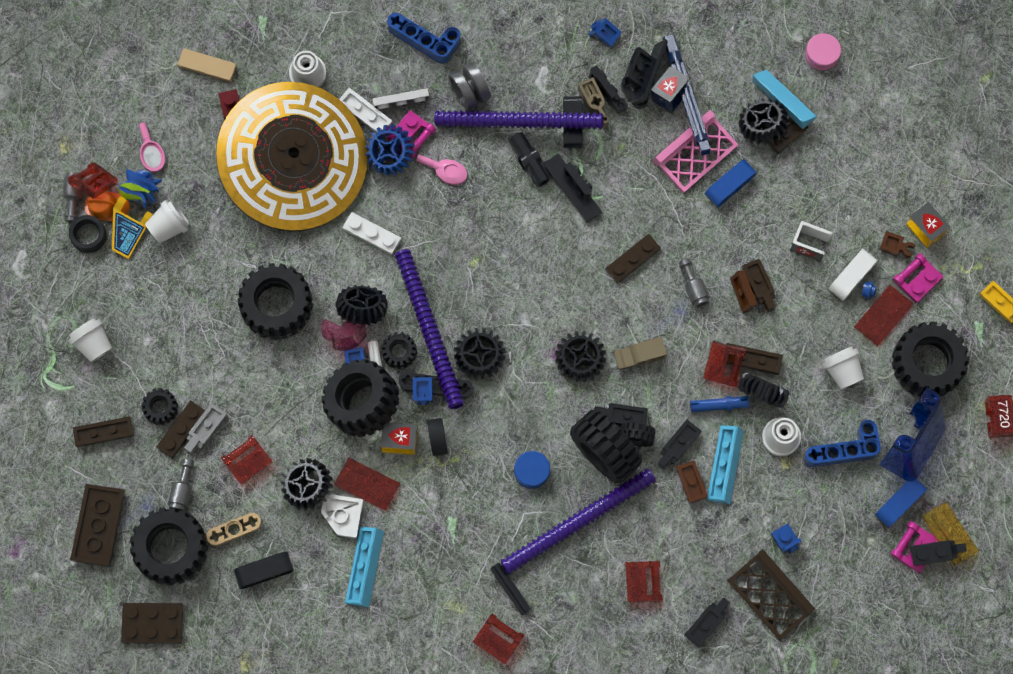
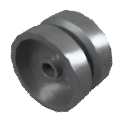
[448,62,491,111]

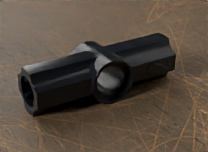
[508,132,551,187]

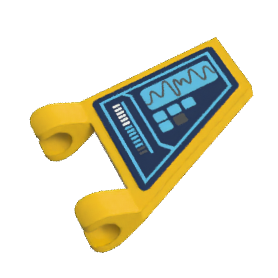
[112,196,153,259]

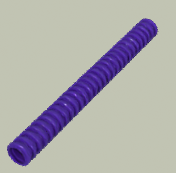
[434,110,604,130]
[395,249,465,409]
[501,468,656,575]

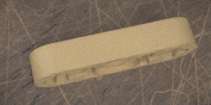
[206,513,262,547]

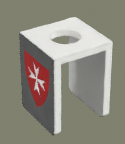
[790,221,832,262]

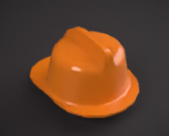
[85,191,130,222]

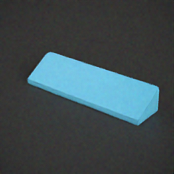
[753,70,817,129]
[707,425,744,504]
[345,527,384,608]

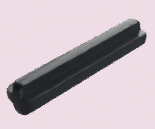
[491,563,531,616]

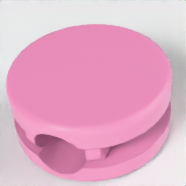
[805,33,841,70]

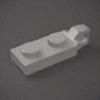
[184,403,228,455]

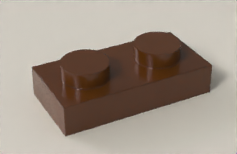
[730,270,757,313]
[676,460,708,504]

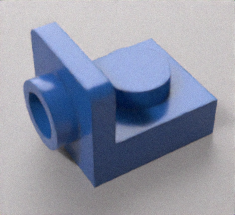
[588,18,622,47]
[413,377,433,405]
[771,523,802,554]

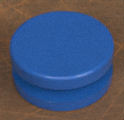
[514,451,550,489]

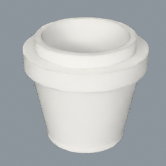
[289,51,327,87]
[145,200,190,243]
[68,318,112,363]
[822,346,864,389]
[762,417,801,456]

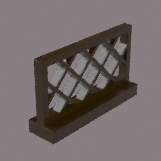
[727,549,816,640]

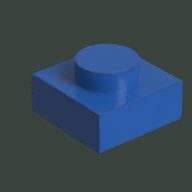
[344,347,365,364]

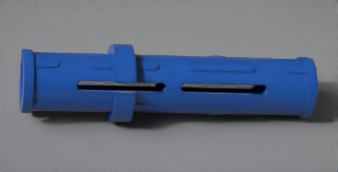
[690,396,749,413]

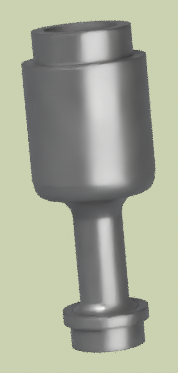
[63,172,83,223]
[679,258,709,308]
[168,459,194,511]

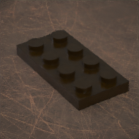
[70,484,125,567]

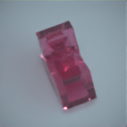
[321,319,367,351]

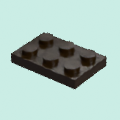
[121,603,183,644]

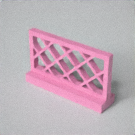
[652,110,738,193]

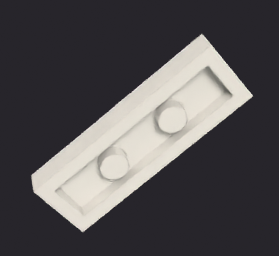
[339,88,393,134]
[372,88,429,109]
[342,212,401,255]

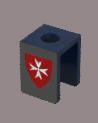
[651,66,689,113]

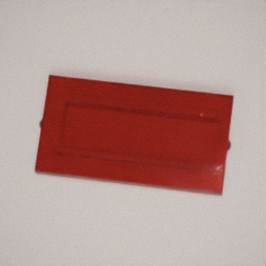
[854,285,914,346]
[334,457,400,511]

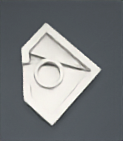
[321,494,363,539]

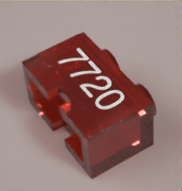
[984,395,1013,438]

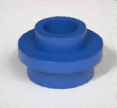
[862,281,877,300]

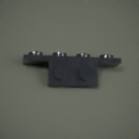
[623,39,668,106]
[543,153,602,223]

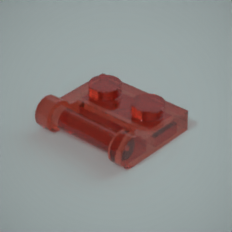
[67,162,118,199]
[703,341,747,387]
[221,435,272,485]
[625,561,663,603]
[472,613,525,665]

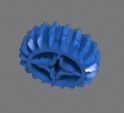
[365,124,415,176]

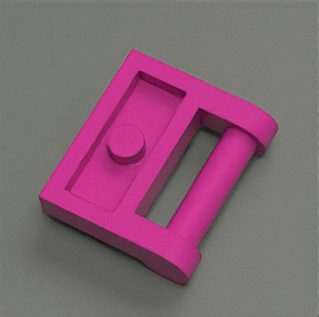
[387,110,436,158]
[892,253,944,304]
[890,521,940,574]

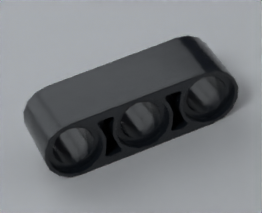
[563,96,583,148]
[233,552,294,589]

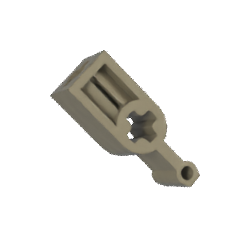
[578,77,609,129]
[613,336,667,370]

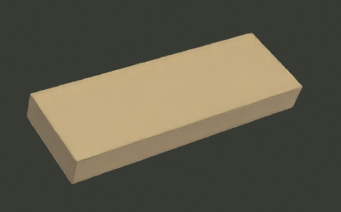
[177,48,237,83]

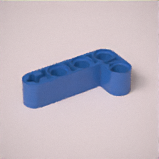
[387,13,461,64]
[803,420,881,467]

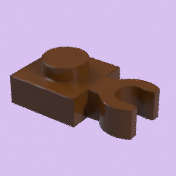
[879,231,916,258]

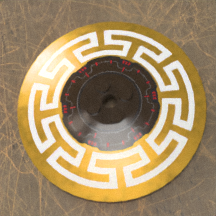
[216,82,368,232]

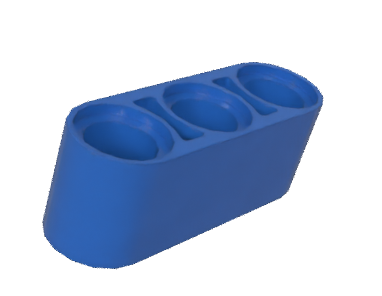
[704,159,757,208]
[875,476,927,528]

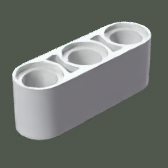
[829,249,878,301]

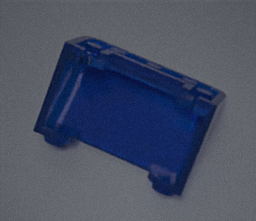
[879,387,946,482]

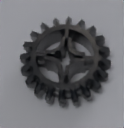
[738,98,790,146]
[336,285,388,326]
[454,328,505,379]
[555,331,606,382]
[738,373,790,408]
[281,458,333,511]

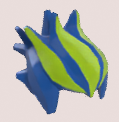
[118,169,162,208]

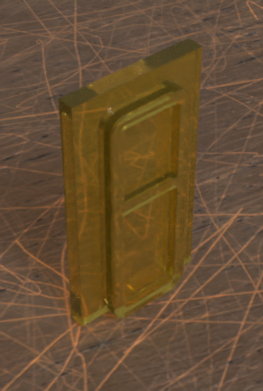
[921,502,979,566]

